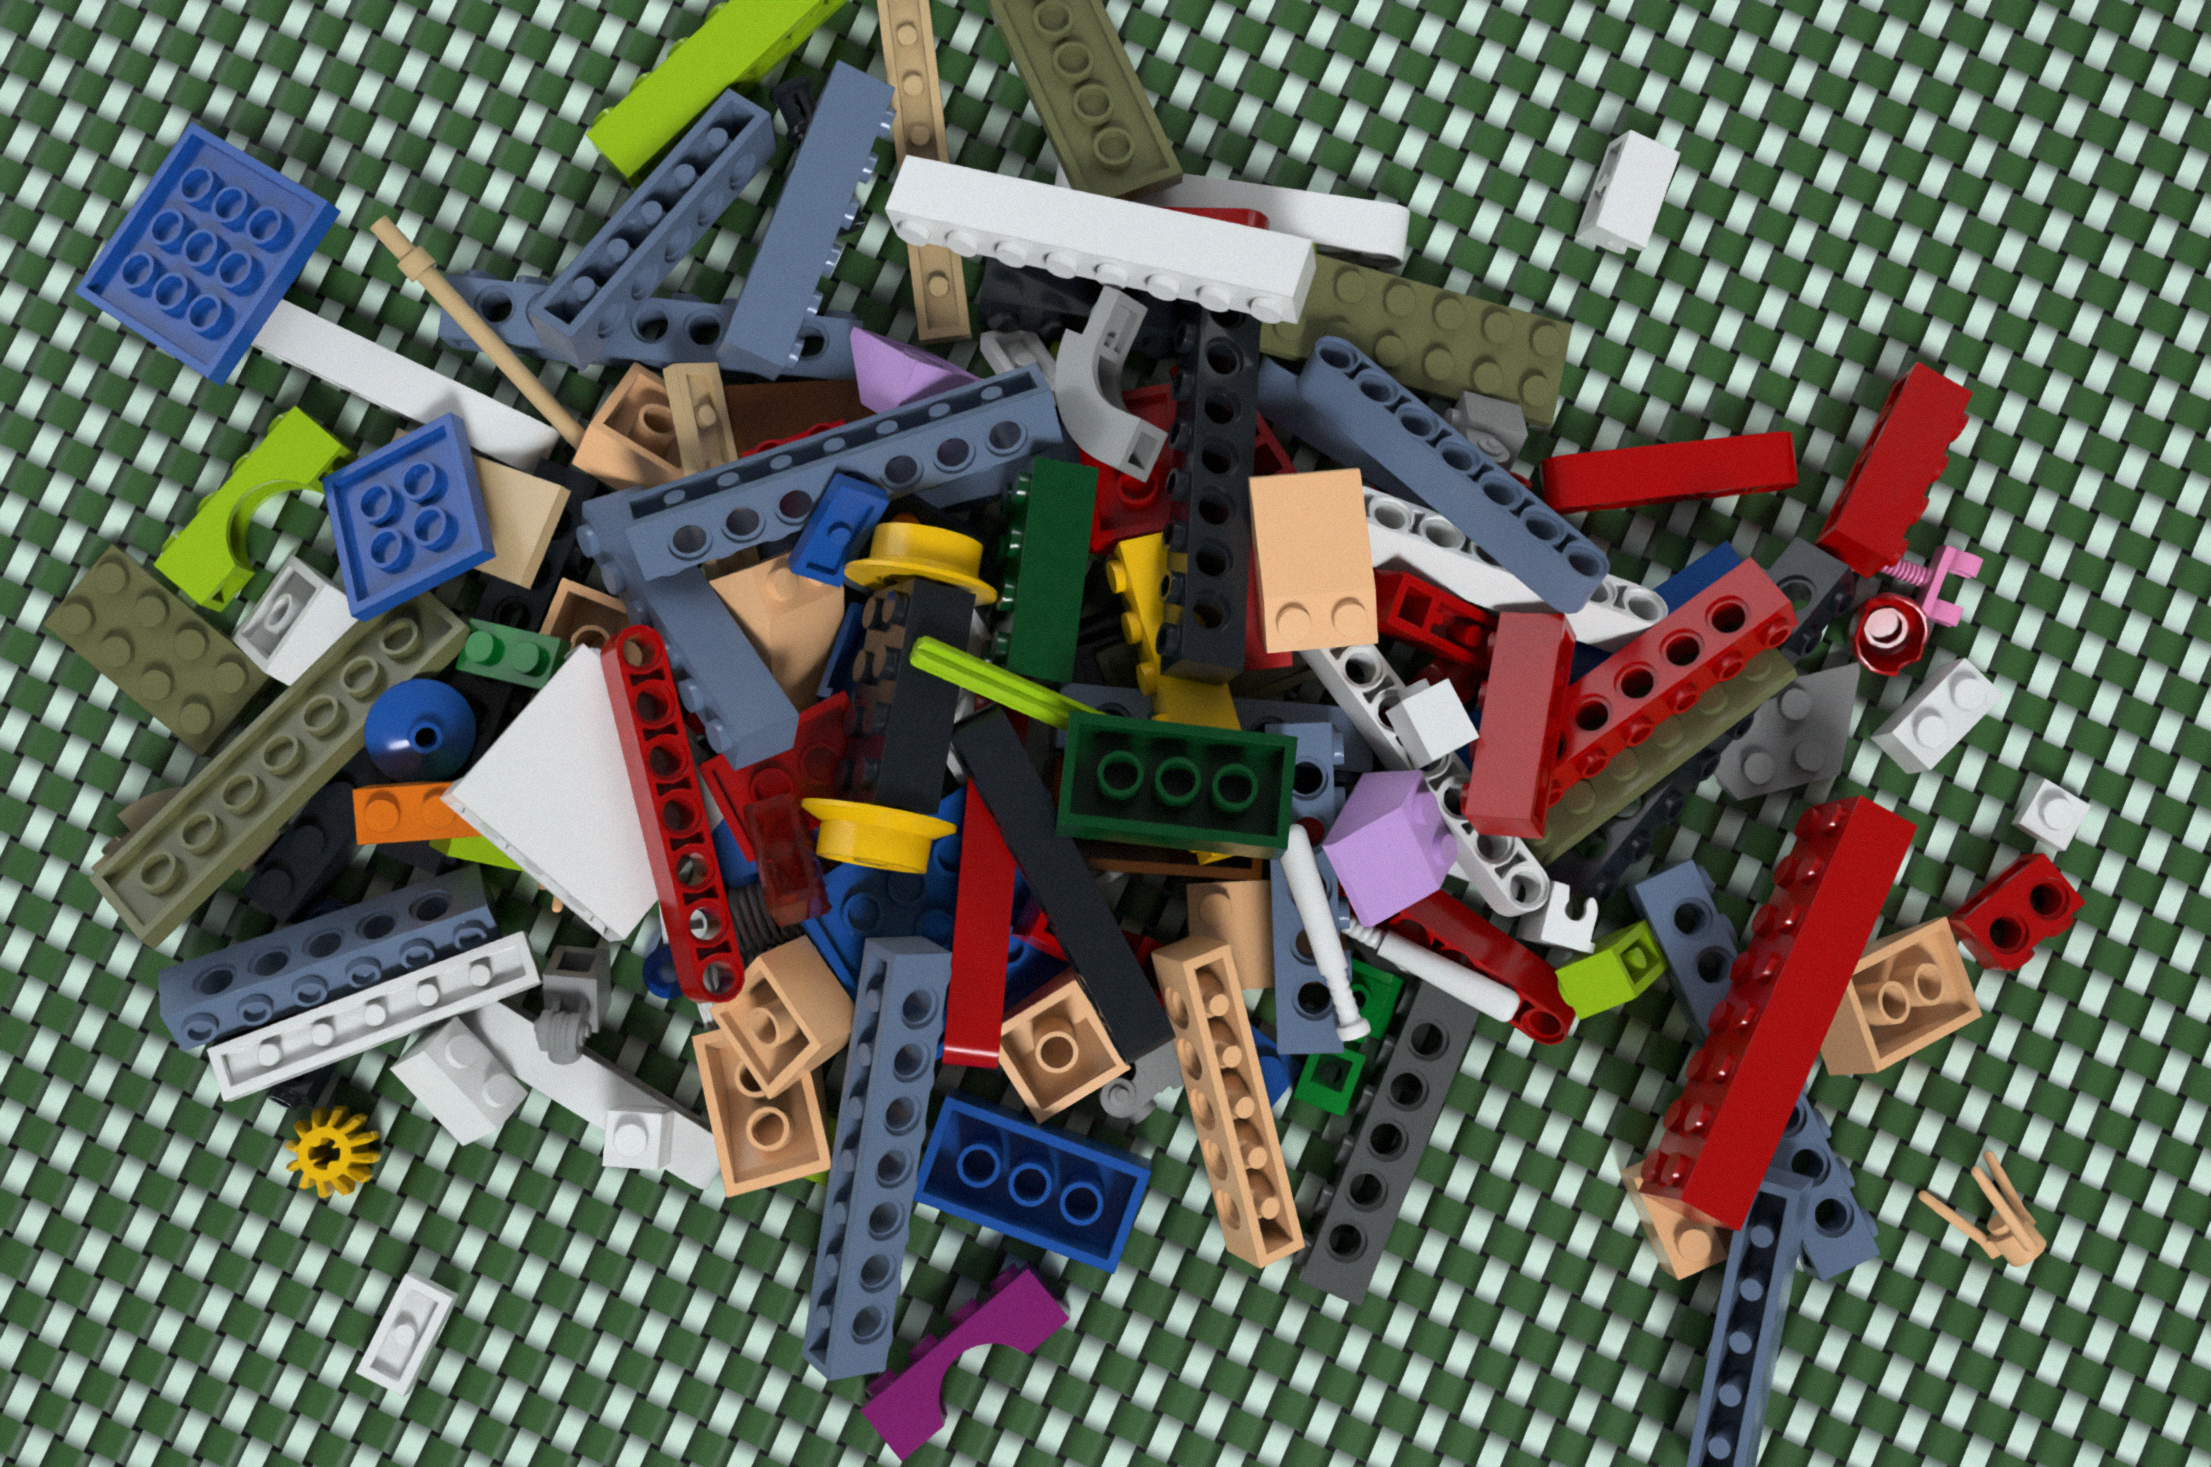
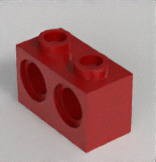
[1947,853,2086,972]

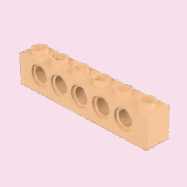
[1150,933,1305,1269]

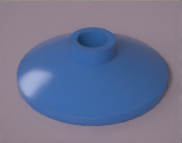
[364,678,476,783]

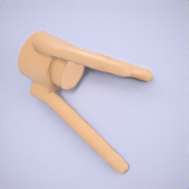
[1918,1151,2047,1267]

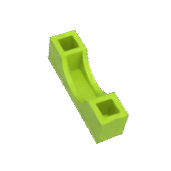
[153,405,359,612]

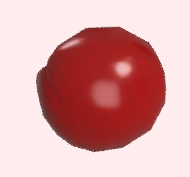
[1845,592,1929,676]

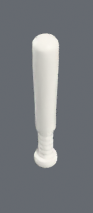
[1280,824,1371,1041]
[1339,913,1520,1022]

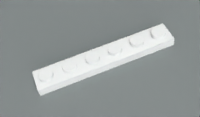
[207,931,543,1102]

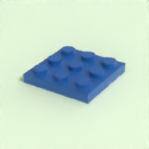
[322,412,496,622]

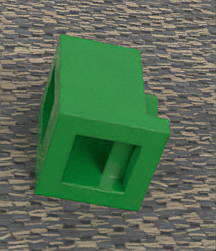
[1350,958,1407,1044]
[1293,1040,1367,1118]

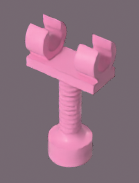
[1851,545,1983,628]

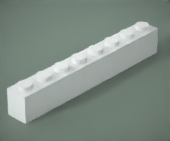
[885,155,1316,324]

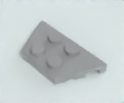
[1713,662,1861,802]

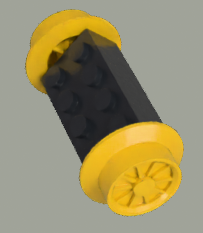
[801,522,997,874]

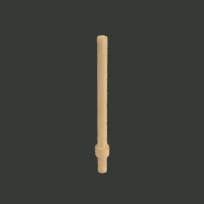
[370,215,586,451]

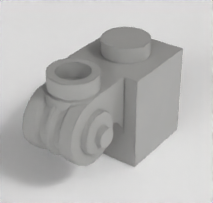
[1443,390,1528,471]
[534,945,611,1065]
[1097,1040,1184,1125]

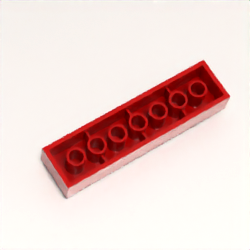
[1638,795,1918,1231]

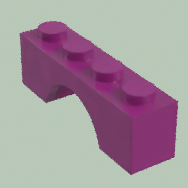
[860,1260,1071,1462]

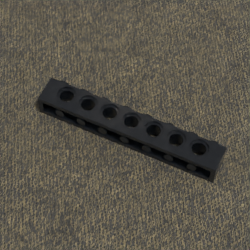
[1155,298,1261,686]
[376,457,611,875]
[1544,536,1857,911]

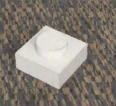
[2011,779,2091,851]

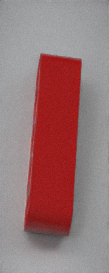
[1538,431,1799,515]

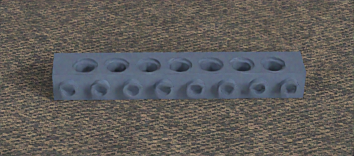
[438,270,867,384]
[617,362,1064,581]
[1622,859,1881,1282]
[802,936,952,1381]

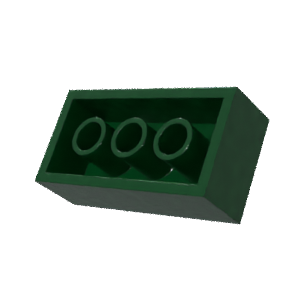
[980,456,1099,692]
[1055,711,1298,860]

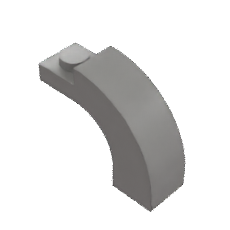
[1055,285,1168,483]

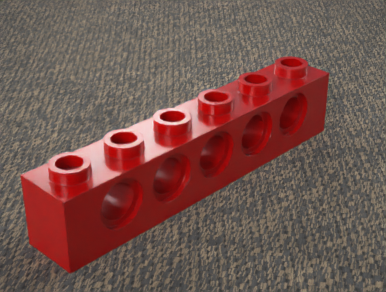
[1548,556,1799,809]

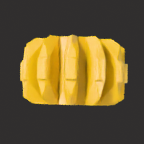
[284,1105,382,1198]

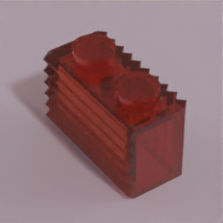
[742,792,832,927]

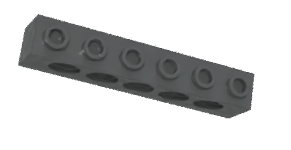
[1292,978,1480,1307]

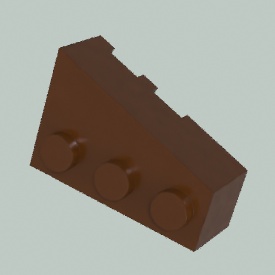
[723,379,878,459]

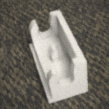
[1575,130,1680,254]
[1515,881,1598,954]

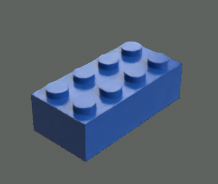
[913,1086,1152,1274]

